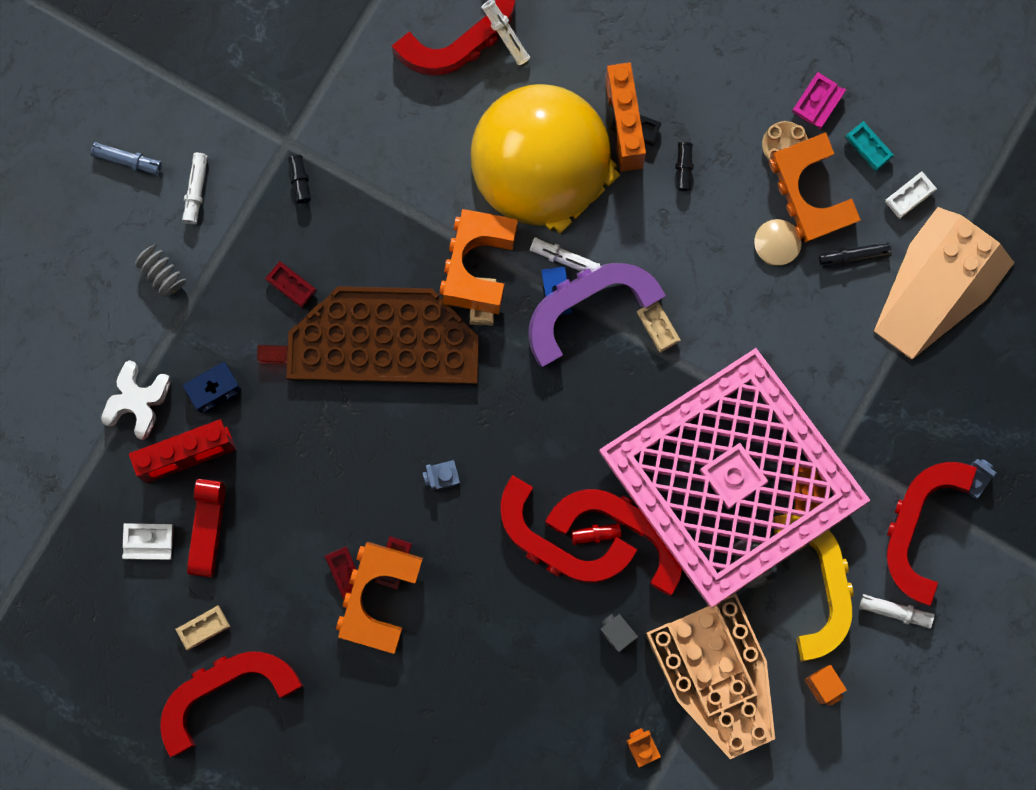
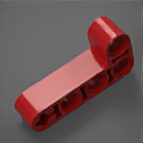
[187,479,226,578]

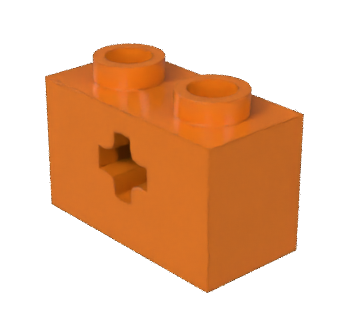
[804,665,847,706]

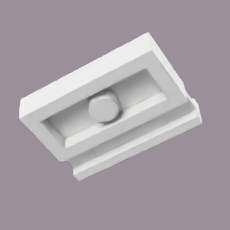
[122,523,174,560]

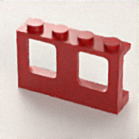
[129,419,236,484]

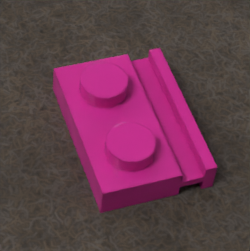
[792,72,846,130]

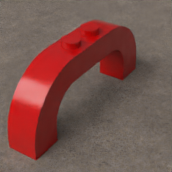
[392,0,515,75]
[887,462,977,608]
[501,475,637,583]
[545,489,682,596]
[160,652,304,757]

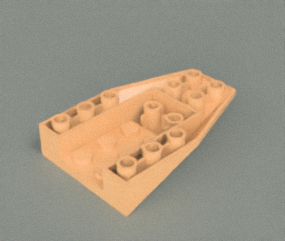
[645,593,775,759]

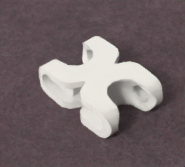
[101,360,171,440]

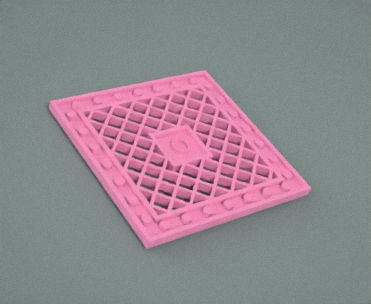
[599,348,870,609]

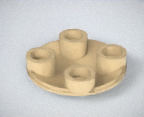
[762,121,808,160]
[754,219,802,266]

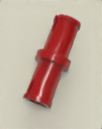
[571,523,621,545]

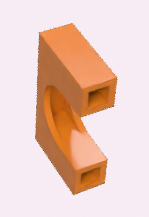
[605,62,646,172]
[769,132,860,243]
[439,209,518,314]
[336,542,423,654]

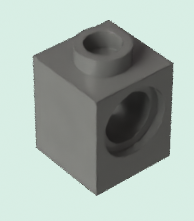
[600,614,638,653]

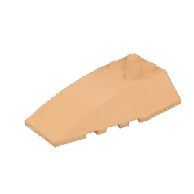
[874,207,1014,360]

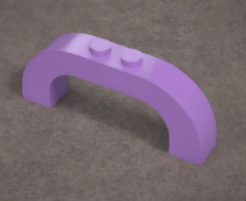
[528,263,666,367]

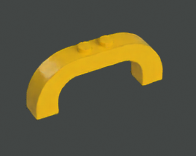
[772,515,854,662]

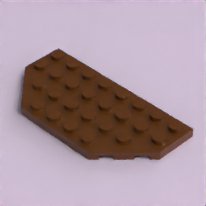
[286,286,479,385]

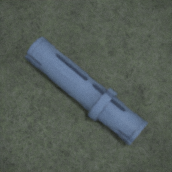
[91,142,162,176]

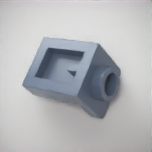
[969,459,997,499]
[423,460,460,491]

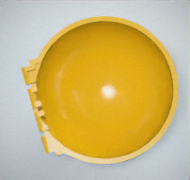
[470,84,620,234]

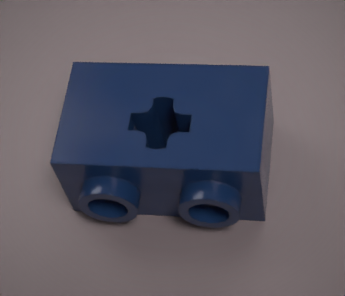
[183,361,241,413]

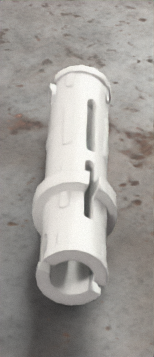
[481,0,530,65]
[182,153,208,224]
[529,237,600,271]
[859,594,934,629]

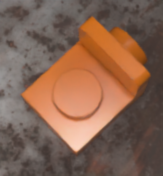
[626,728,661,768]

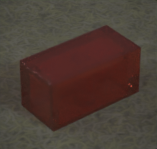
[257,345,288,363]

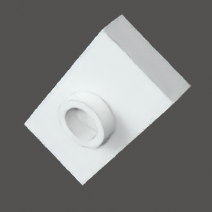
[885,171,937,219]

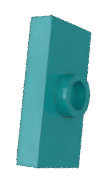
[845,121,894,172]

